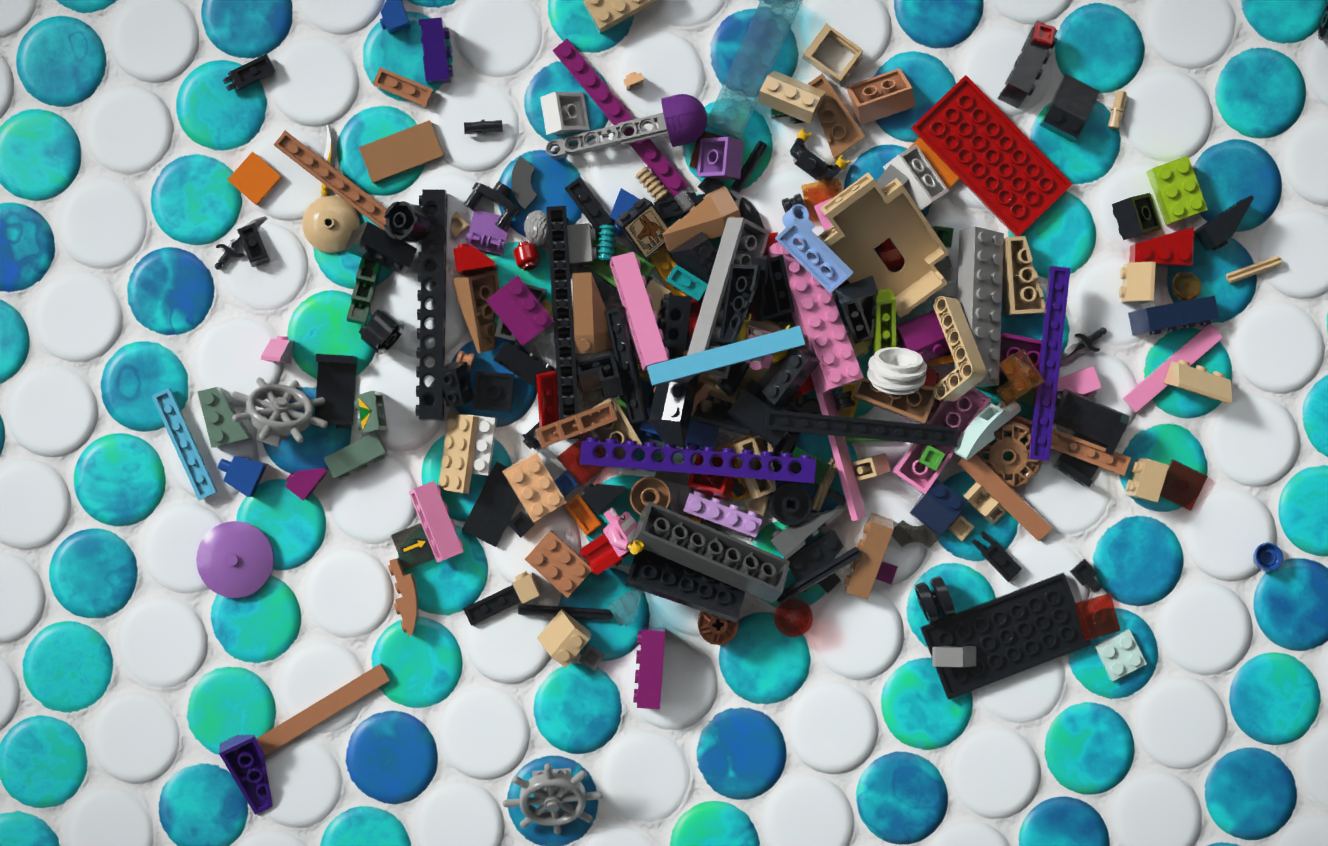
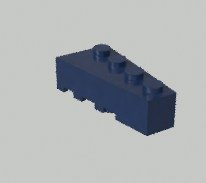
[1128,296,1219,335]

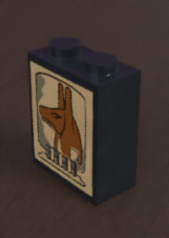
[615,197,669,260]

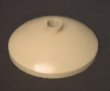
[302,196,360,253]

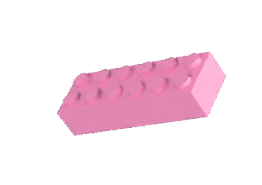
[891,387,991,494]

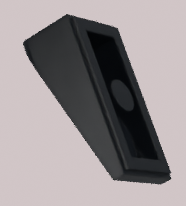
[237,223,270,267]

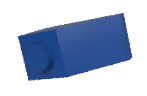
[380,0,411,34]

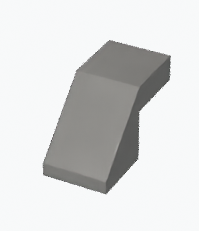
[932,646,976,667]

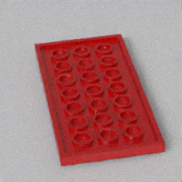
[910,75,1072,237]

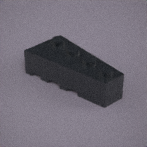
[997,20,1058,109]

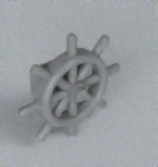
[231,377,328,447]
[502,763,603,834]

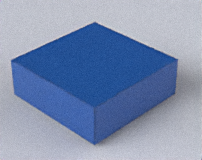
[554,470,579,497]

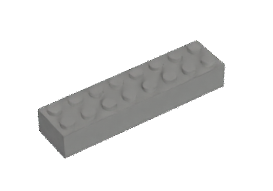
[687,218,770,379]
[955,226,1004,387]

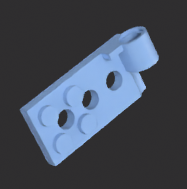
[775,204,854,293]

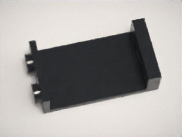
[315,354,357,429]
[1053,389,1130,455]
[1053,429,1126,488]

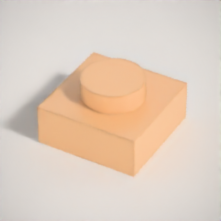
[623,72,644,90]

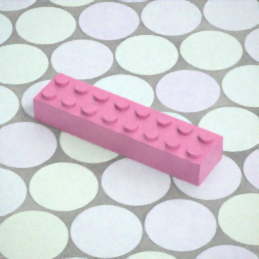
[767,239,864,394]

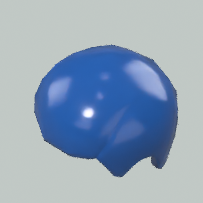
[1253,542,1283,572]

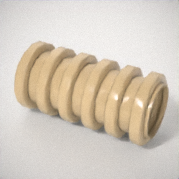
[635,166,669,202]

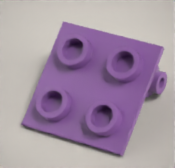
[466,209,511,255]

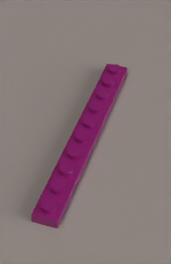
[552,39,688,197]

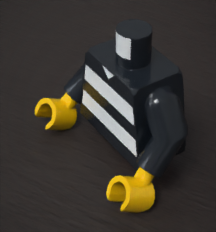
[790,127,850,181]

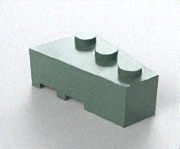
[197,387,253,448]

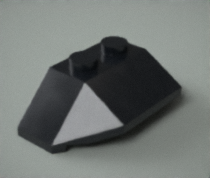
[649,374,700,447]

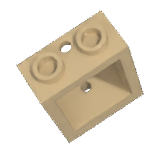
[802,23,863,85]

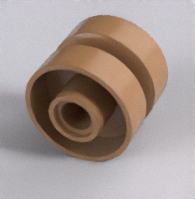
[630,477,670,515]

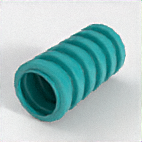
[597,225,617,261]

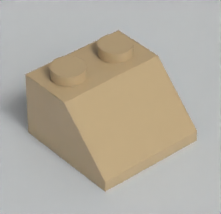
[1119,262,1156,304]
[537,609,591,668]

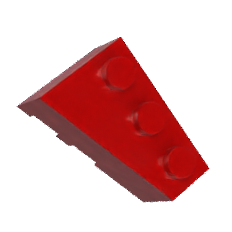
[1129,227,1194,267]

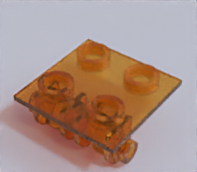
[801,178,842,222]

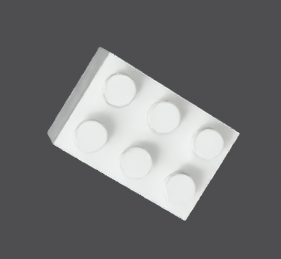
[883,145,949,211]

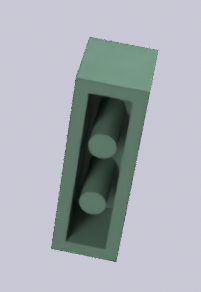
[324,432,388,480]

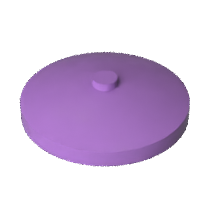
[196,521,275,598]

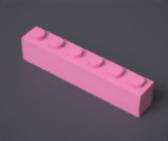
[609,252,669,371]

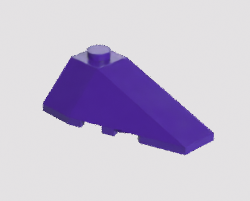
[219,735,273,815]

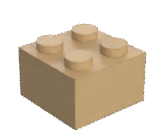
[1125,458,1169,503]

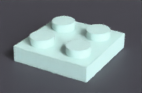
[1094,629,1147,681]

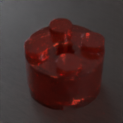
[773,597,813,637]

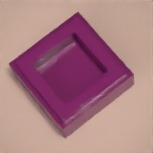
[876,561,898,585]

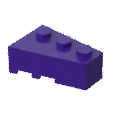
[418,17,454,85]

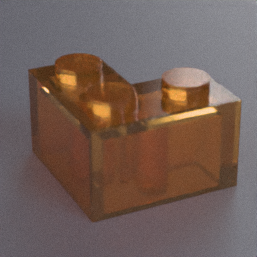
[996,349,1045,406]

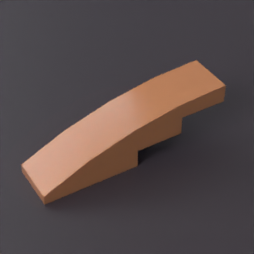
[535,402,617,448]

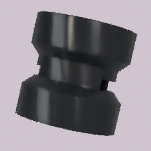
[781,193,805,214]

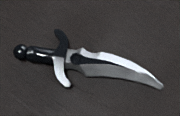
[215,216,266,270]
[1060,327,1107,365]

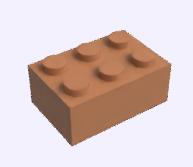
[524,530,591,598]

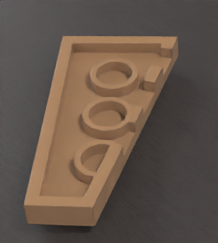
[808,73,865,159]

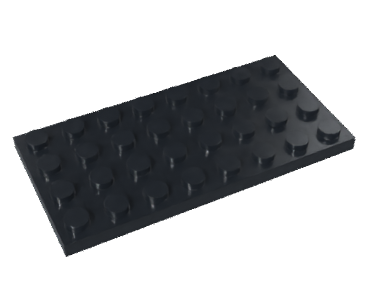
[920,572,1092,700]

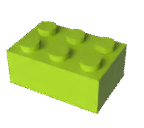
[1146,156,1208,225]

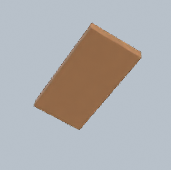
[359,120,444,184]

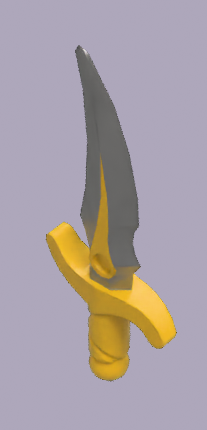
[321,124,336,196]

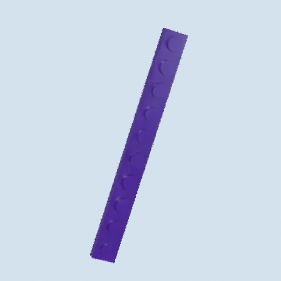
[1028,266,1071,461]

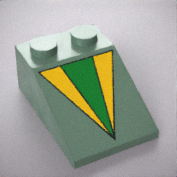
[355,391,387,433]

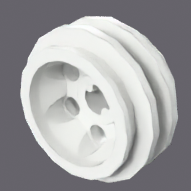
[867,347,927,395]

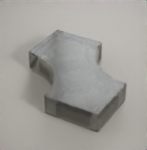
[892,520,943,548]

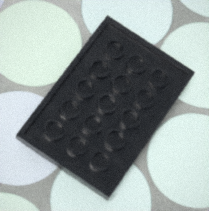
[625,549,745,623]

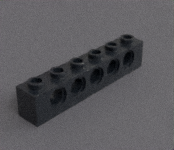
[649,294,692,408]

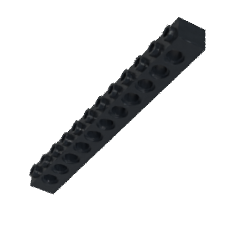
[415,189,447,421]
[546,206,581,440]

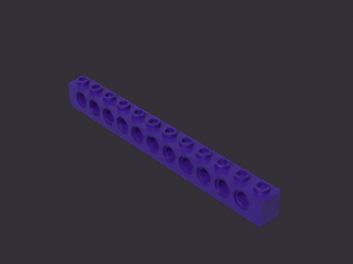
[580,437,816,483]

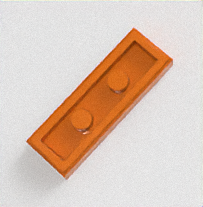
[908,137,959,189]

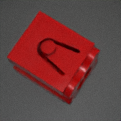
[580,533,631,575]

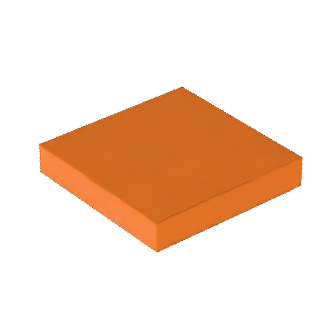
[227,151,282,205]

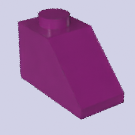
[285,468,330,501]

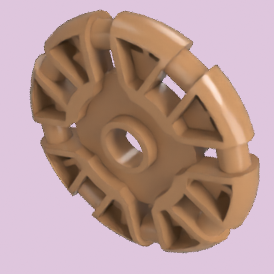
[976,421,1043,489]

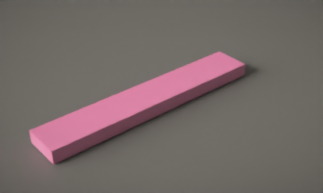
[1122,324,1223,413]

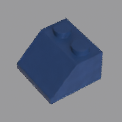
[909,479,967,536]

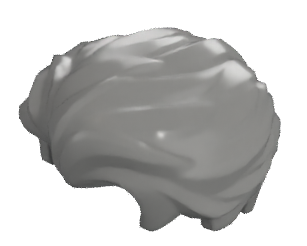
[524,210,548,248]

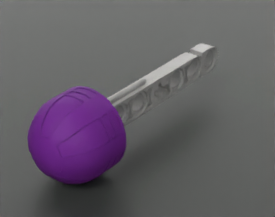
[546,94,707,160]

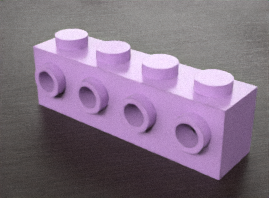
[683,491,762,538]

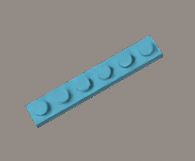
[152,388,218,500]

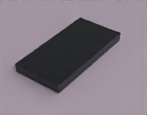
[462,461,520,547]

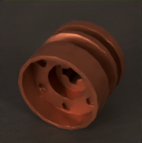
[697,611,739,645]

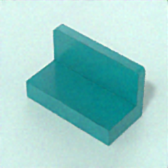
[666,265,708,303]

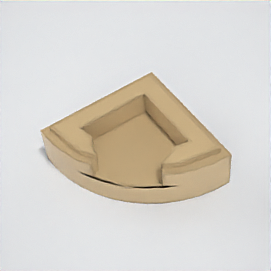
[451,211,470,238]

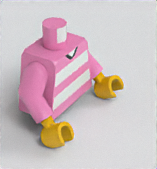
[603,508,644,557]

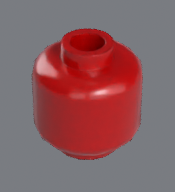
[513,241,540,271]

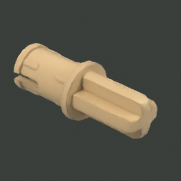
[1107,90,1127,130]

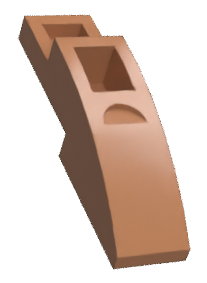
[388,557,419,636]

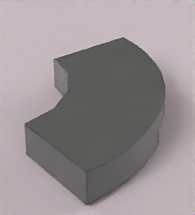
[511,156,537,210]

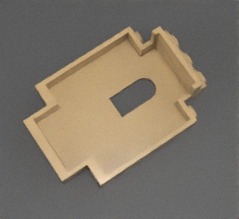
[818,173,949,318]

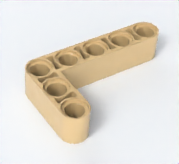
[933,296,986,402]

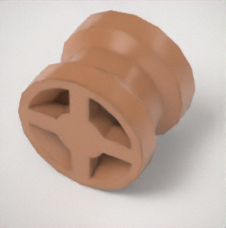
[456,350,475,372]

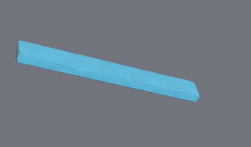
[647,326,805,386]

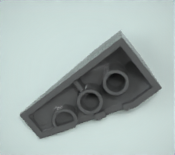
[770,507,845,560]

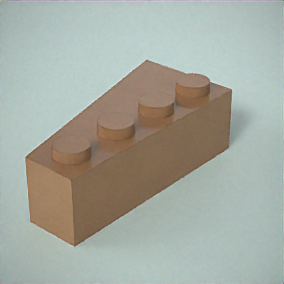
[843,512,894,600]

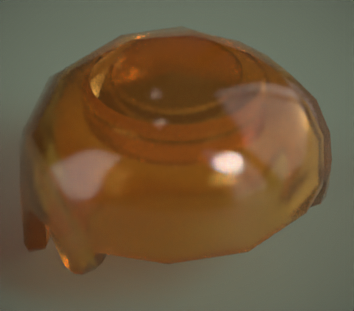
[1171,272,1202,301]

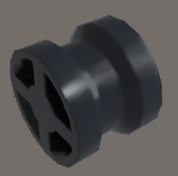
[833,390,855,410]

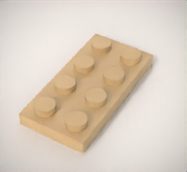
[439,413,479,494]

